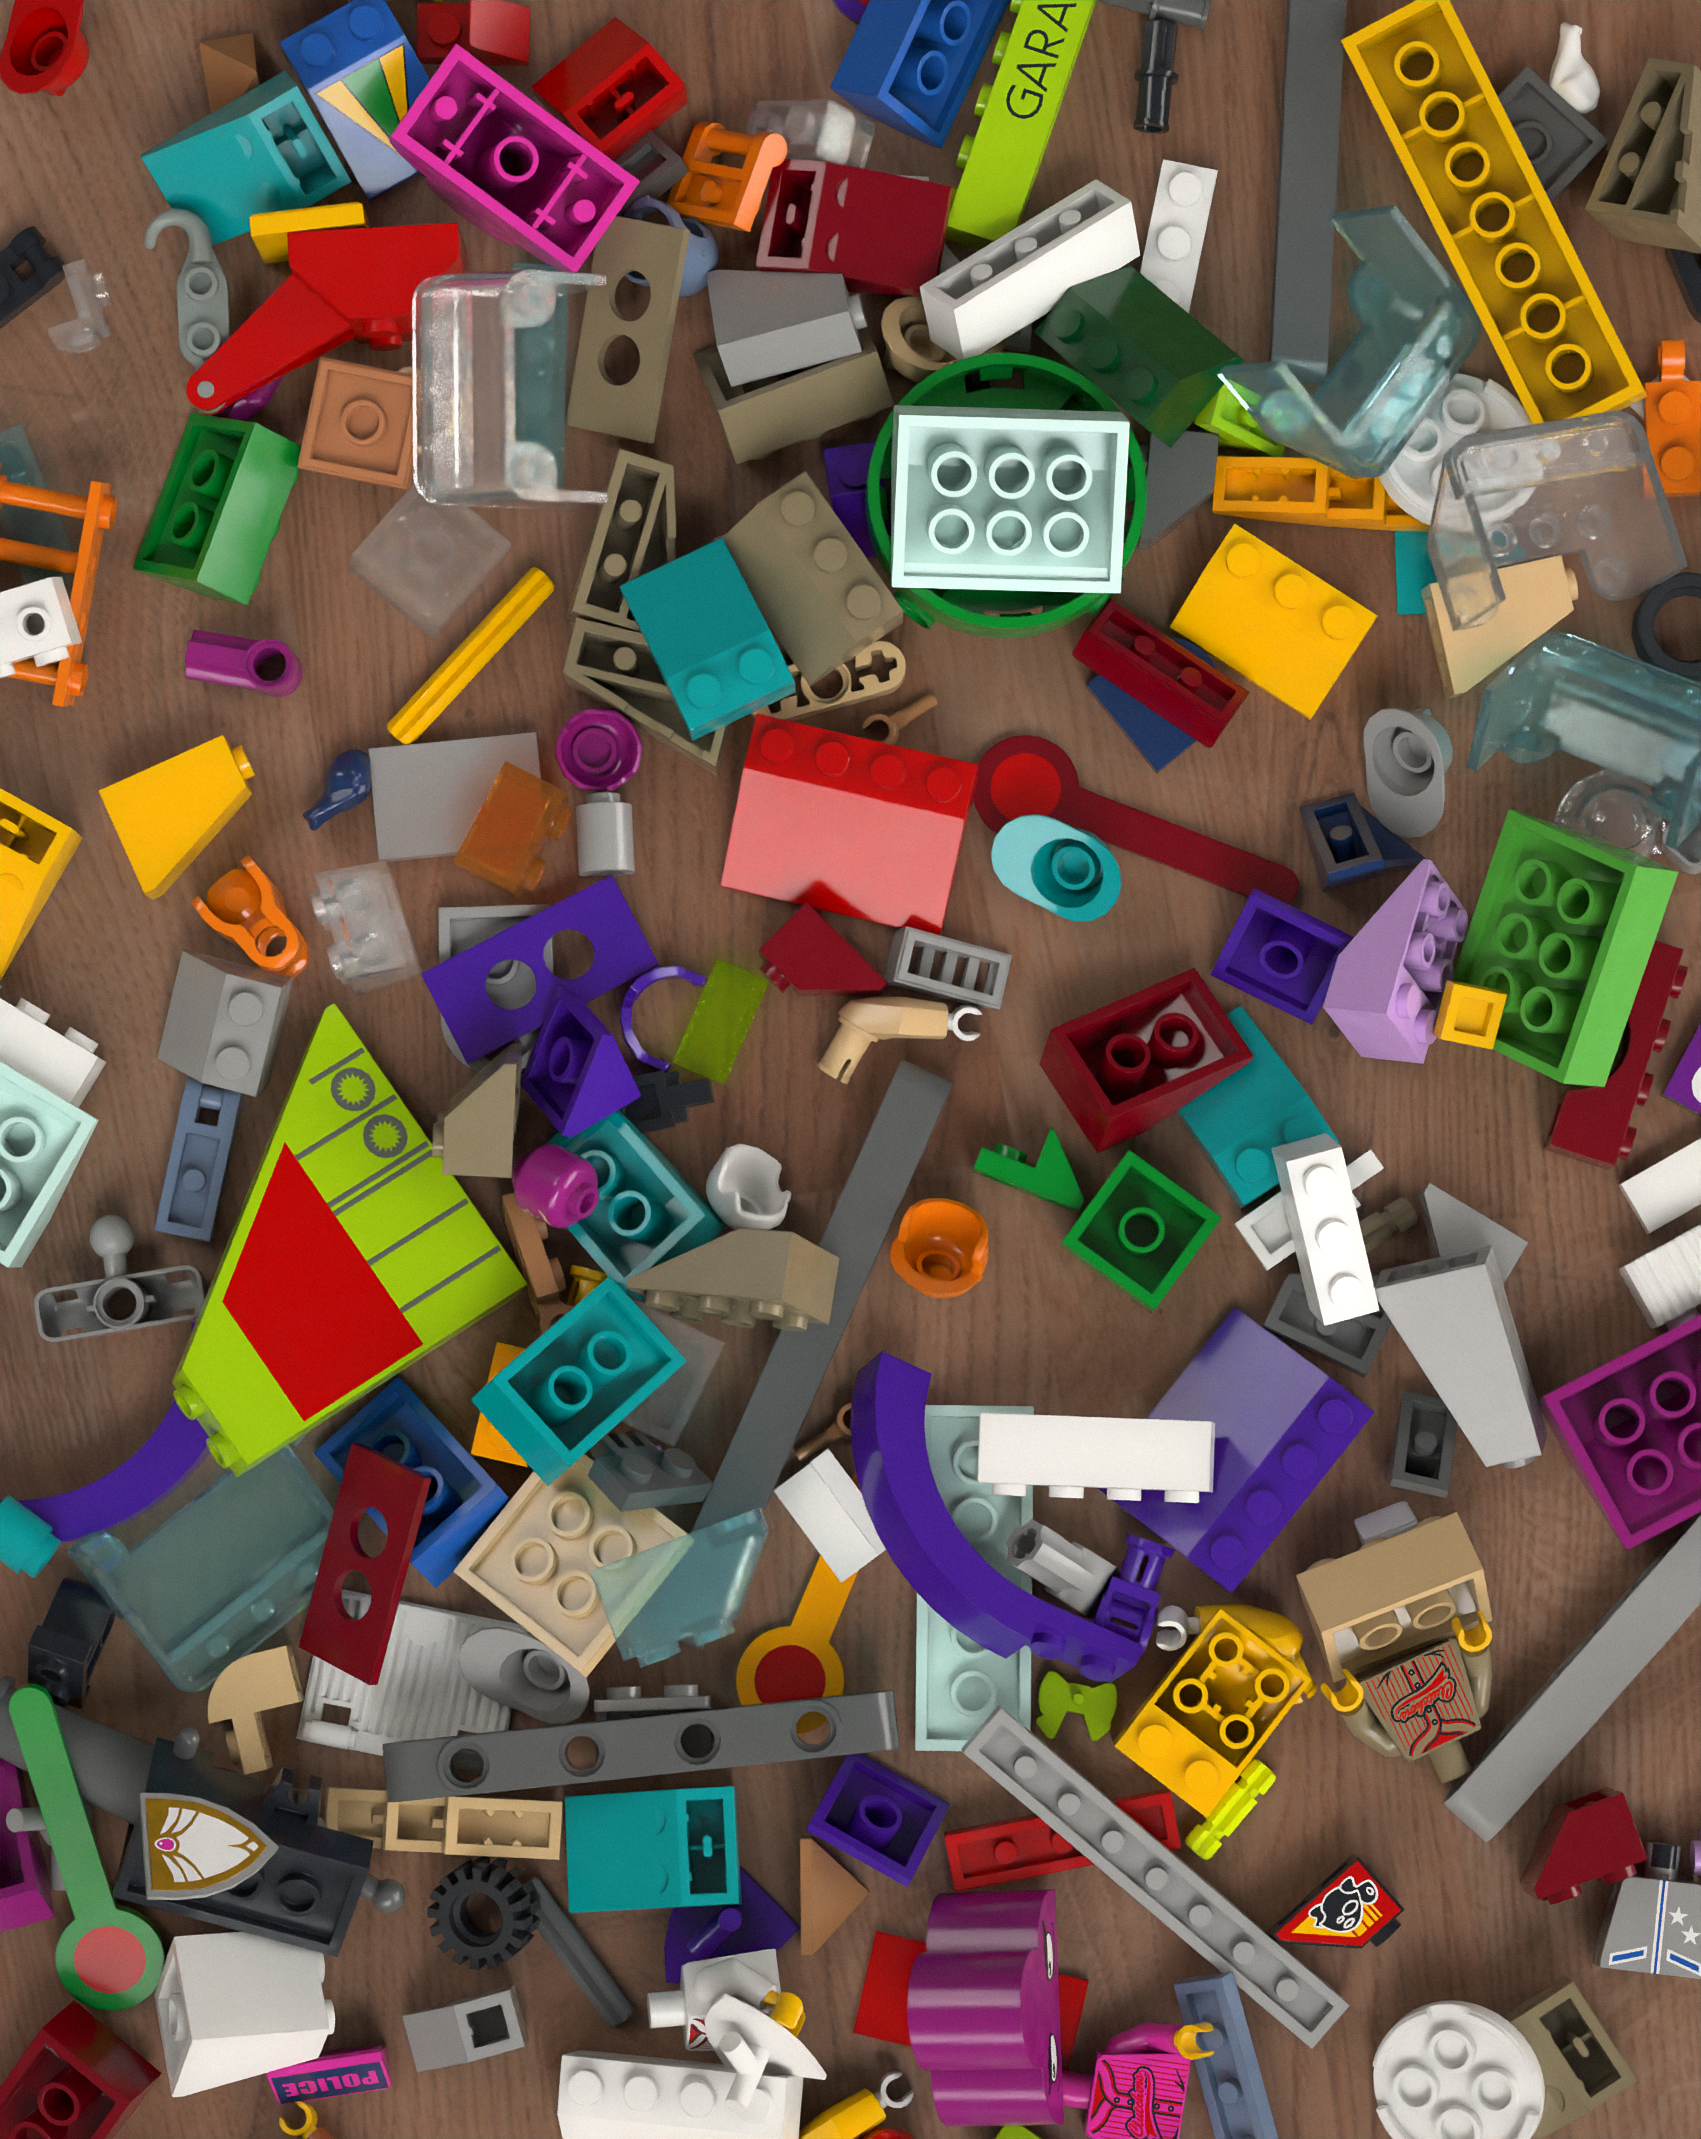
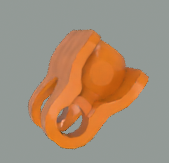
[190,855,310,978]

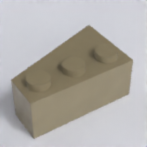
[563,618,730,776]

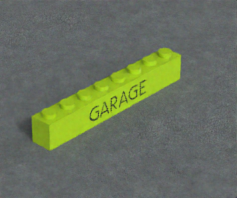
[945,0,1097,250]

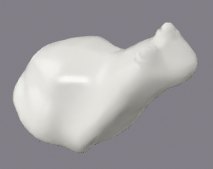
[1549,22,1600,114]

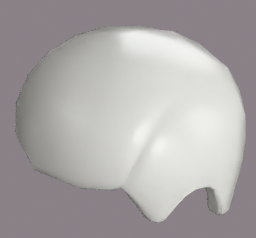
[706,1143,792,1230]

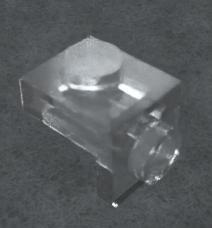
[48,259,113,354]

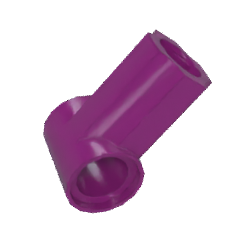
[185,630,303,697]

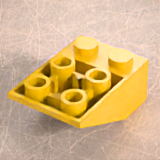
[0,788,83,981]
[1113,1609,1312,1818]

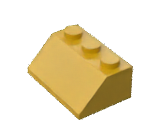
[1169,523,1378,720]

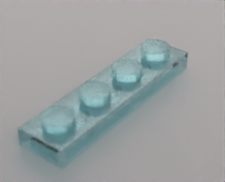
[507,263,570,489]

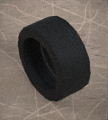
[1631,572,1701,684]

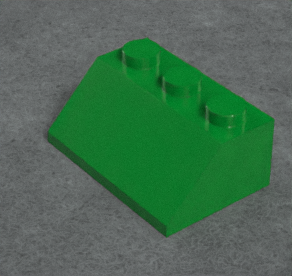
[133,413,302,605]

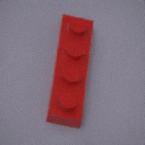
[943,1788,1181,1892]

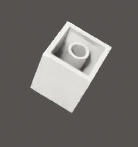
[154,1932,335,2097]

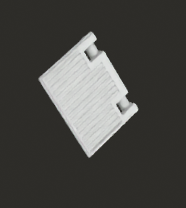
[296,1589,528,1776]

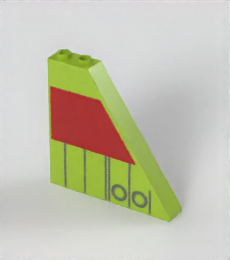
[172,1003,528,1478]

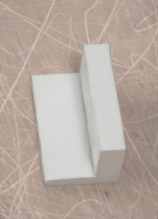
[774,1449,886,1583]

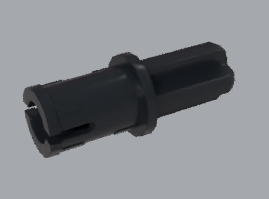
[1133,18,1179,134]

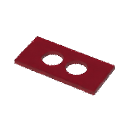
[299,1442,432,1685]

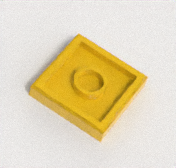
[249,202,371,264]

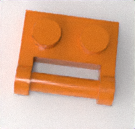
[667,121,787,232]

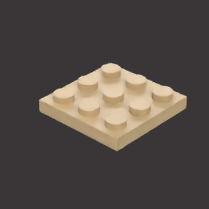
[453,1454,695,1678]

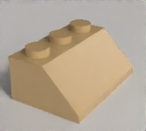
[1296,1512,1493,1683]

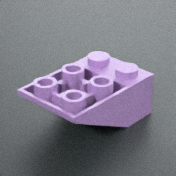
[1323,859,1468,1064]

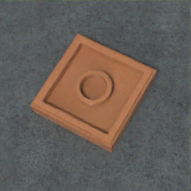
[297,357,433,491]

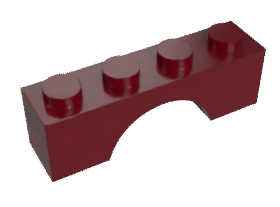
[1543,940,1688,1170]

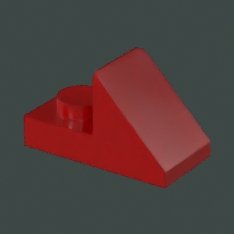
[416,0,530,66]

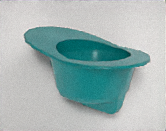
[991,814,1122,922]

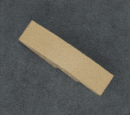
[324,1787,563,1860]

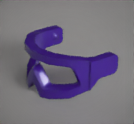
[620,965,708,1073]

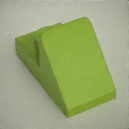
[1194,374,1296,457]

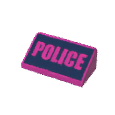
[267,2044,392,2105]

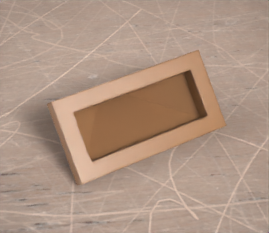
[199,32,263,113]
[800,1835,870,1956]

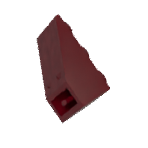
[756,159,954,296]

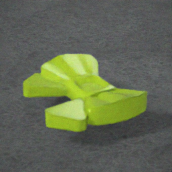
[1036,1671,1118,1742]

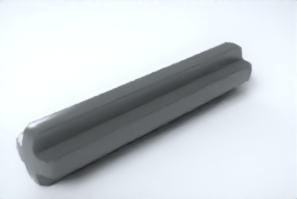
[522,1876,634,2028]

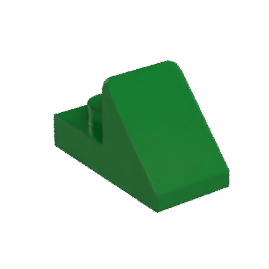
[973,1126,1084,1213]

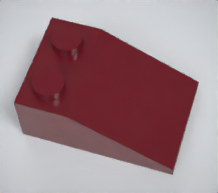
[1039,967,1253,1153]
[0,2000,162,2139]

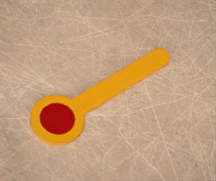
[736,1471,861,1735]

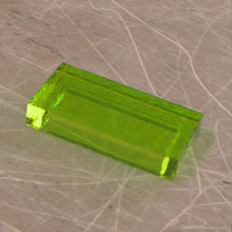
[672,958,770,1086]

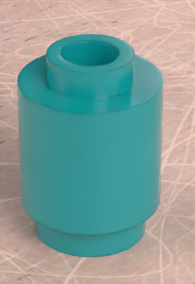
[0,1495,62,1578]

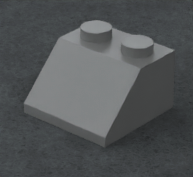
[157,949,294,1097]

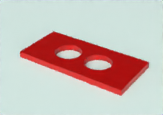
[853,1931,1089,2071]

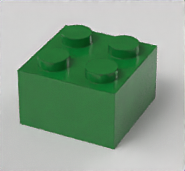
[1060,1150,1222,1313]

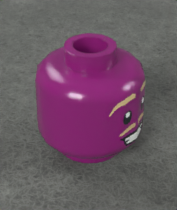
[512,1144,599,1228]

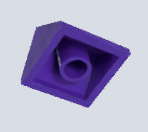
[1210,888,1354,1025]
[521,984,641,1137]
[806,1753,950,1887]

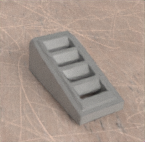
[884,926,1012,1011]

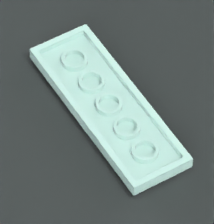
[915,1405,1034,1751]

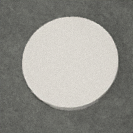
[1371,369,1539,532]
[1372,2000,1545,2139]

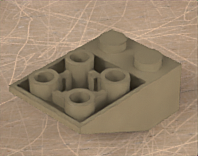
[626,1228,840,1332]
[1502,1976,1638,2139]

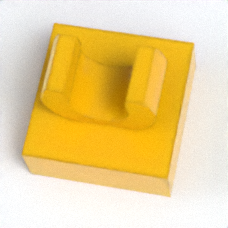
[1433,979,1507,1050]

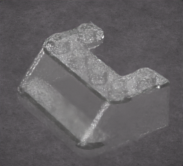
[1427,411,1688,631]

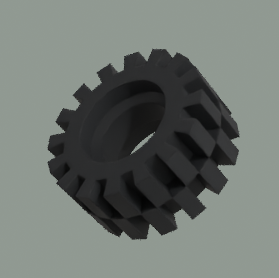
[427,1856,541,1970]

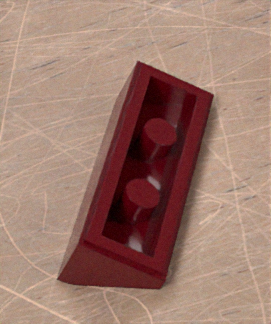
[1072,598,1250,748]

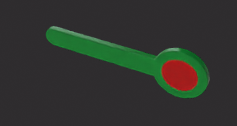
[9,1684,166,2011]

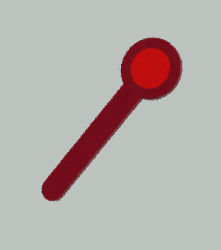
[973,735,1299,905]

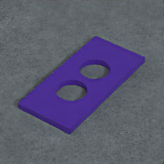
[421,875,659,1065]

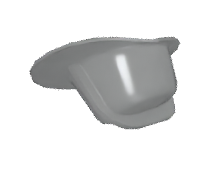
[1364,708,1453,838]
[458,1627,590,1724]

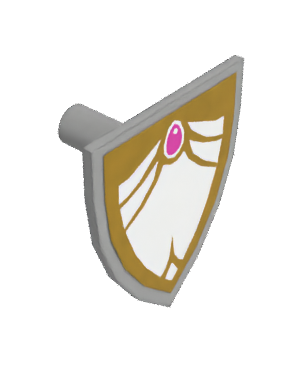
[139,1793,279,1900]

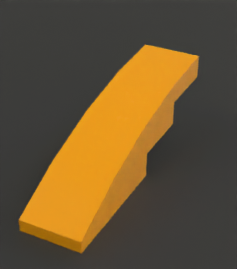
[1212,456,1443,532]

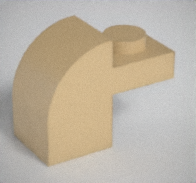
[208,1644,304,1775]

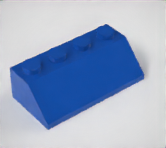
[830,0,1010,149]

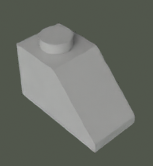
[1418,1183,1528,1284]

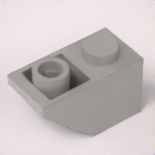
[402,1984,529,2072]

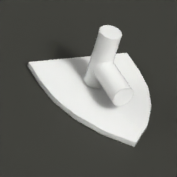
[704,1993,827,2113]

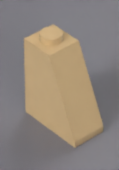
[1421,555,1578,700]

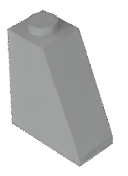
[706,270,868,387]

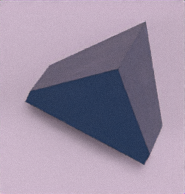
[1300,793,1426,892]

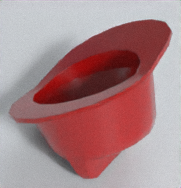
[0,0,90,96]

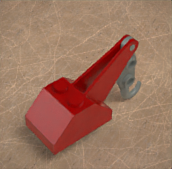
[144,209,468,415]

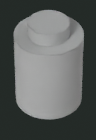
[575,792,635,877]

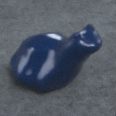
[303,749,371,831]

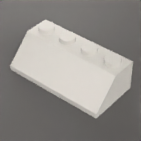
[557,2050,803,2139]

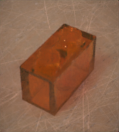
[453,761,573,900]

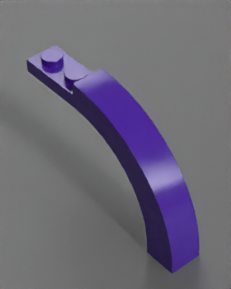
[0,1322,210,1543]
[851,1351,1142,1683]

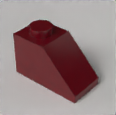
[758,902,887,996]

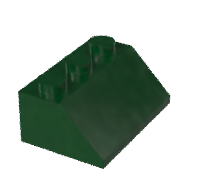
[1034,265,1244,448]

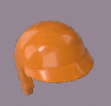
[890,1198,990,1299]

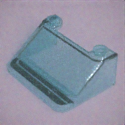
[66,1444,334,1692]

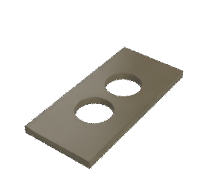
[565,216,690,443]

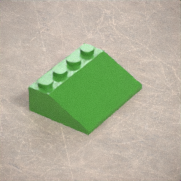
[1453,809,1679,1087]

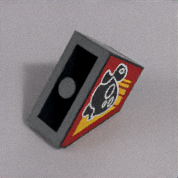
[1268,1854,1405,1948]

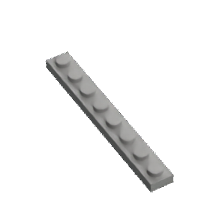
[961,1705,1350,2049]

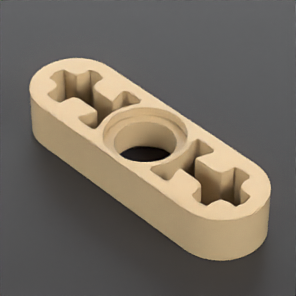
[751,641,906,721]

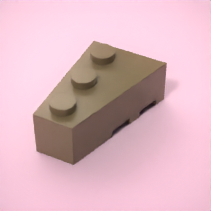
[1585,58,1701,254]
[565,449,677,633]

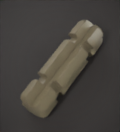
[1359,1197,1418,1253]

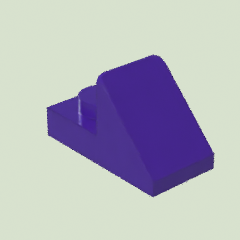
[823,442,891,559]

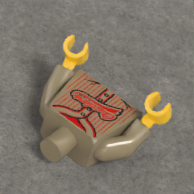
[1320,1611,1493,1784]

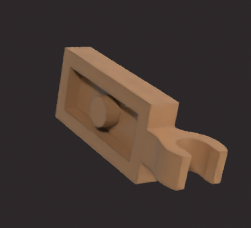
[502,1193,573,1336]

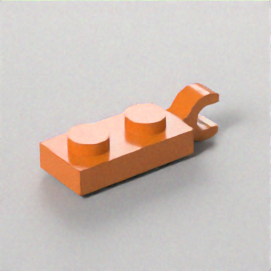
[1642,340,1701,498]

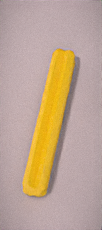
[387,567,555,745]

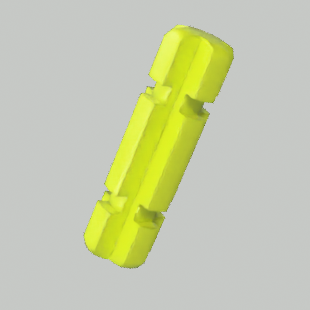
[1185,1759,1276,1860]

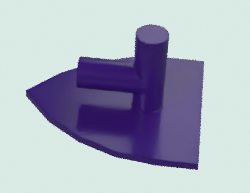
[664,1867,801,1983]

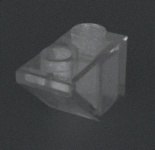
[746,99,876,168]

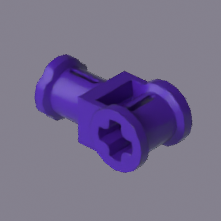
[1092,1533,1175,1657]

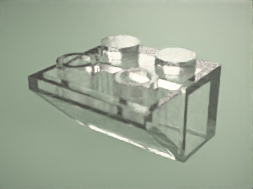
[309,861,423,995]

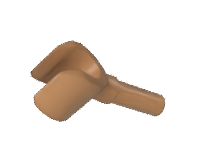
[862,692,938,745]
[794,1402,852,1462]

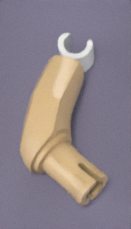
[816,996,982,1084]

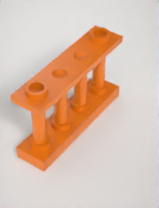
[0,462,118,707]

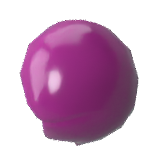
[555,706,643,792]

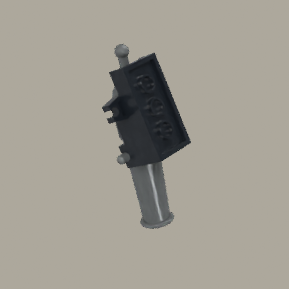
[0,1676,405,1957]

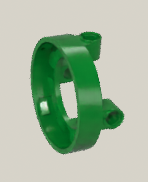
[865,353,1147,639]

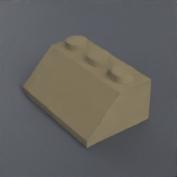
[693,328,894,465]
[722,471,904,686]

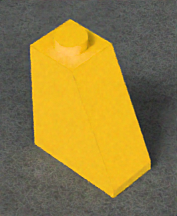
[99,735,255,900]

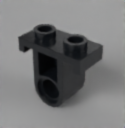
[28,1577,121,1710]

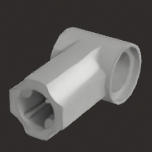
[1006,1519,1117,1617]

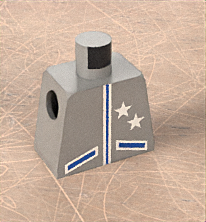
[1592,1842,1701,1979]

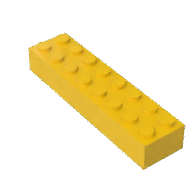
[1341,0,1647,448]

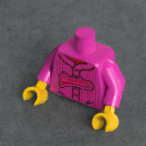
[1062,2022,1214,2139]

